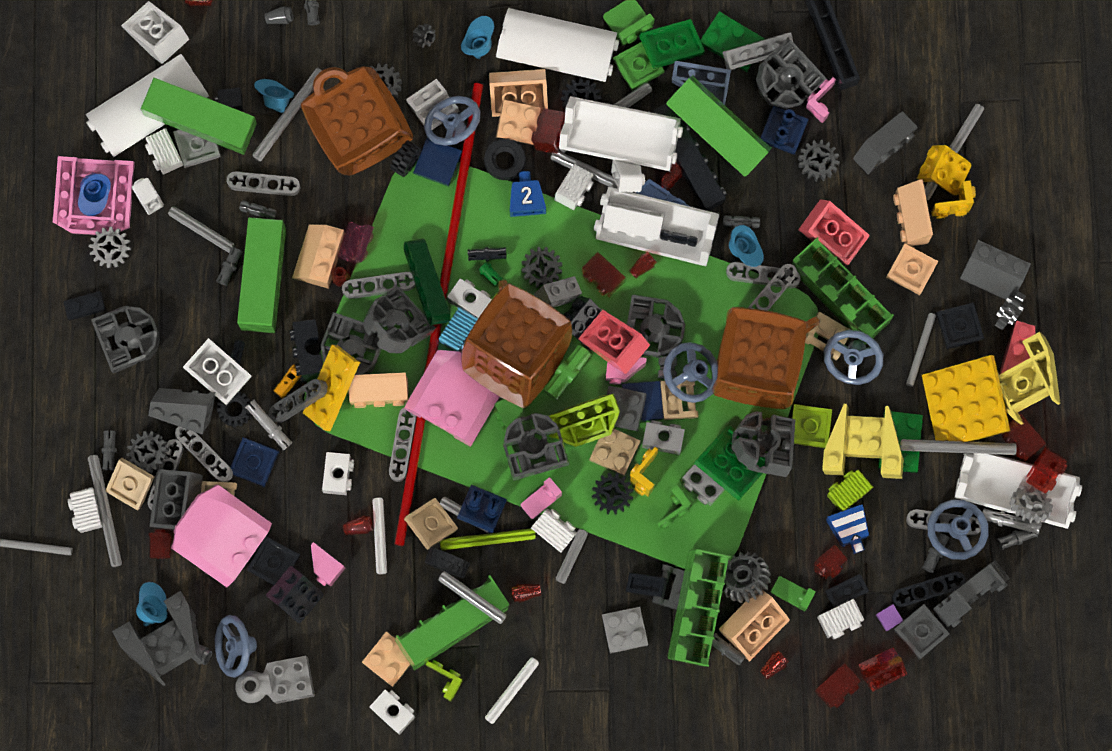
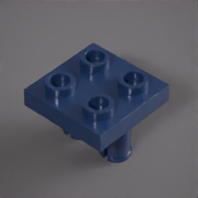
[761,106,808,155]
[457,485,507,533]

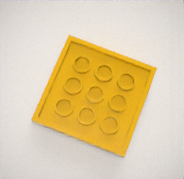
[922,355,1010,442]

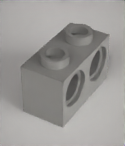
[534,276,582,308]
[682,464,725,506]

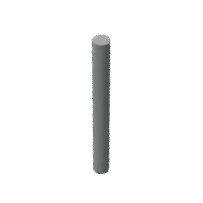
[906,313,936,387]
[0,539,73,555]

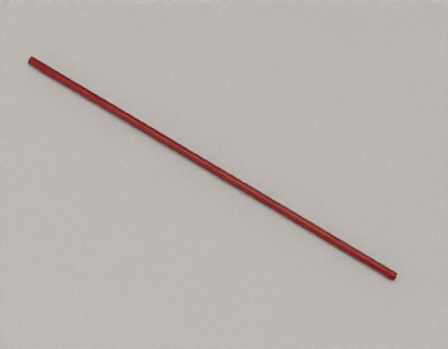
[395,83,483,546]

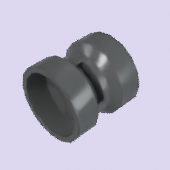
[658,357,677,379]

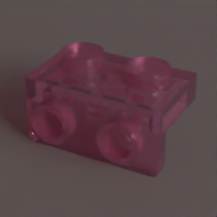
[338,222,374,264]

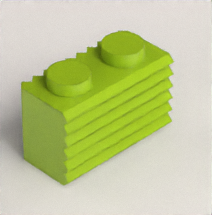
[827,470,873,512]

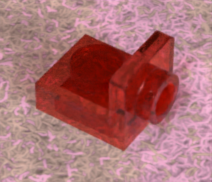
[661,163,682,191]
[149,530,171,559]

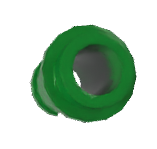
[479,262,503,286]

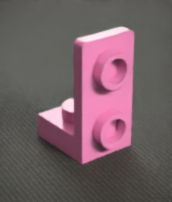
[806,77,836,123]
[521,477,562,519]

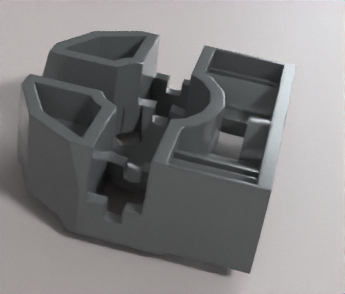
[756,40,827,109]
[363,286,436,353]
[627,295,685,358]
[91,306,160,374]
[321,312,387,375]
[732,411,795,477]
[503,413,569,481]

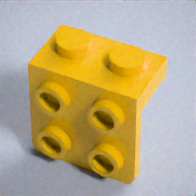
[917,145,971,195]
[931,181,976,218]
[630,447,658,497]

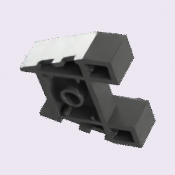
[932,560,1010,628]
[112,591,203,686]

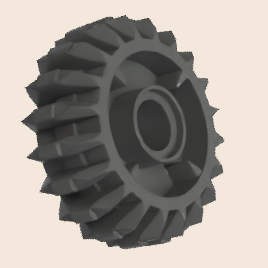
[722,551,771,603]

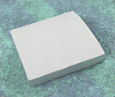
[406,79,459,130]

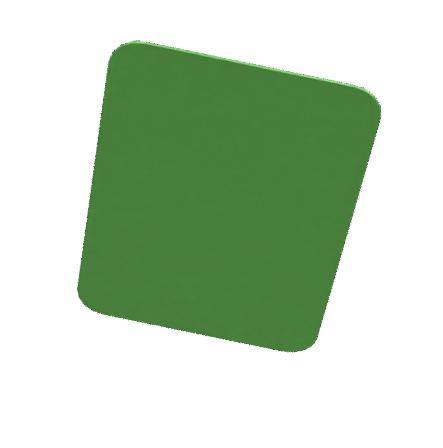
[304,157,818,569]

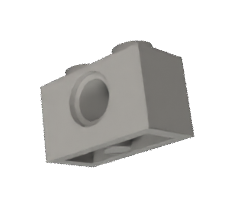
[642,420,685,455]

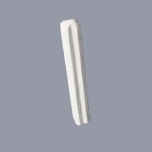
[373,498,387,574]
[485,657,539,724]

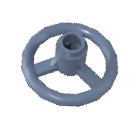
[424,96,481,146]
[824,330,883,385]
[663,342,718,403]
[927,500,988,560]
[215,615,257,678]

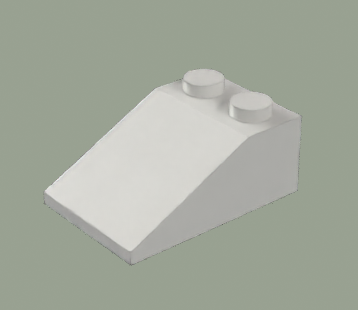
[121,1,189,64]
[183,338,252,405]

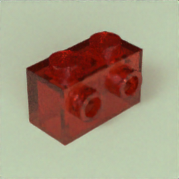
[531,108,565,154]
[582,252,626,298]
[1001,414,1046,461]
[1025,446,1068,494]
[814,545,848,579]
[858,648,907,692]
[814,664,861,708]

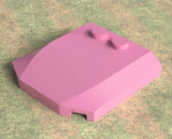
[53,156,135,236]
[404,350,500,447]
[171,484,272,587]

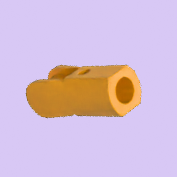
[273,364,300,398]

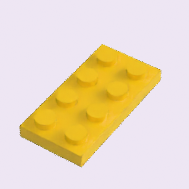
[303,344,360,431]

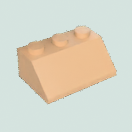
[489,69,548,117]
[893,179,933,247]
[292,225,345,289]
[349,373,409,408]
[719,590,790,661]

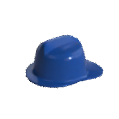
[78,172,111,216]

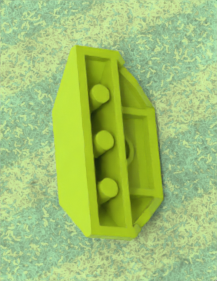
[549,393,620,447]

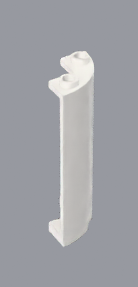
[496,8,619,82]
[86,54,209,157]
[559,96,683,171]
[594,187,719,266]
[954,453,1082,529]

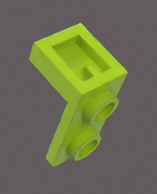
[426,660,462,702]

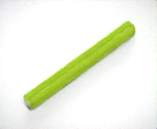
[440,529,536,550]

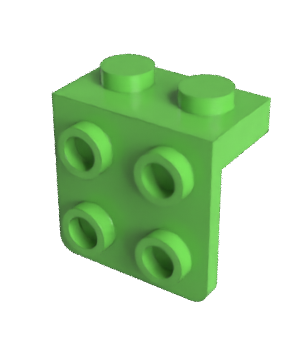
[603,0,654,46]

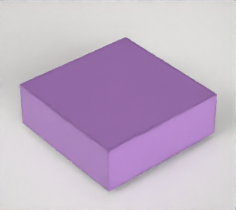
[876,605,903,631]

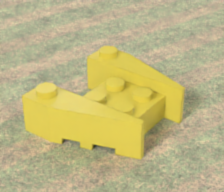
[997,332,1061,425]
[823,404,903,479]

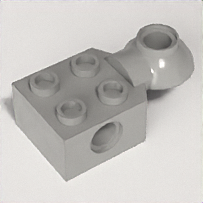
[236,656,315,704]

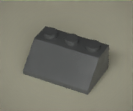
[960,240,1031,300]
[150,469,203,530]

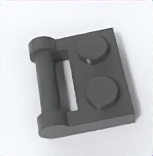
[652,565,684,610]

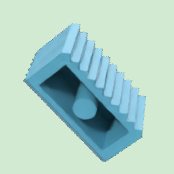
[439,307,478,352]

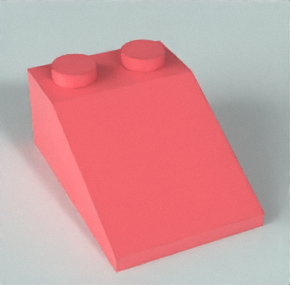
[798,200,870,266]
[578,310,650,374]

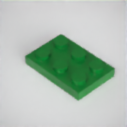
[700,11,765,72]
[639,19,705,69]
[878,411,923,473]

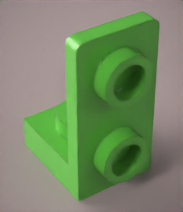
[657,485,691,529]
[771,576,816,611]

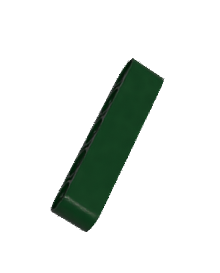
[404,239,450,325]

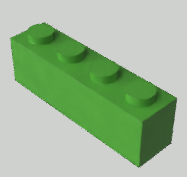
[493,399,546,465]

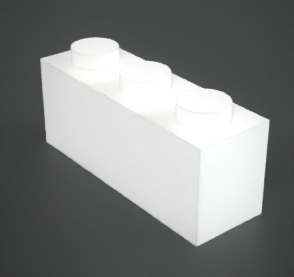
[603,202,665,241]

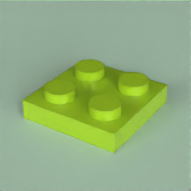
[792,404,832,448]

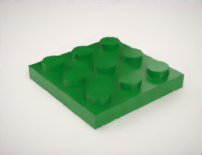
[694,424,765,501]

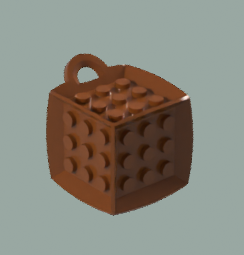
[301,66,413,176]
[461,280,572,408]
[712,307,820,409]

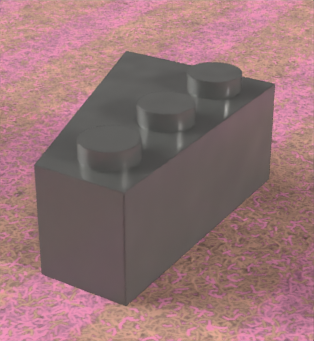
[853,111,918,175]
[148,388,216,434]

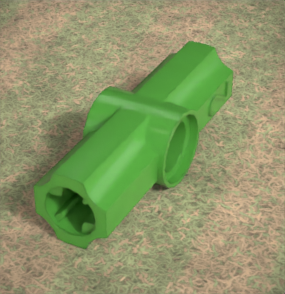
[544,345,592,400]

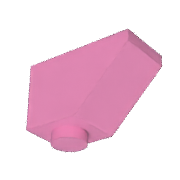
[606,357,646,385]
[311,542,345,586]

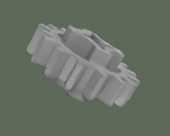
[89,227,131,268]
[1010,486,1053,524]

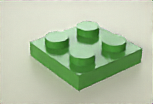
[613,42,664,91]

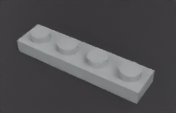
[723,33,794,70]

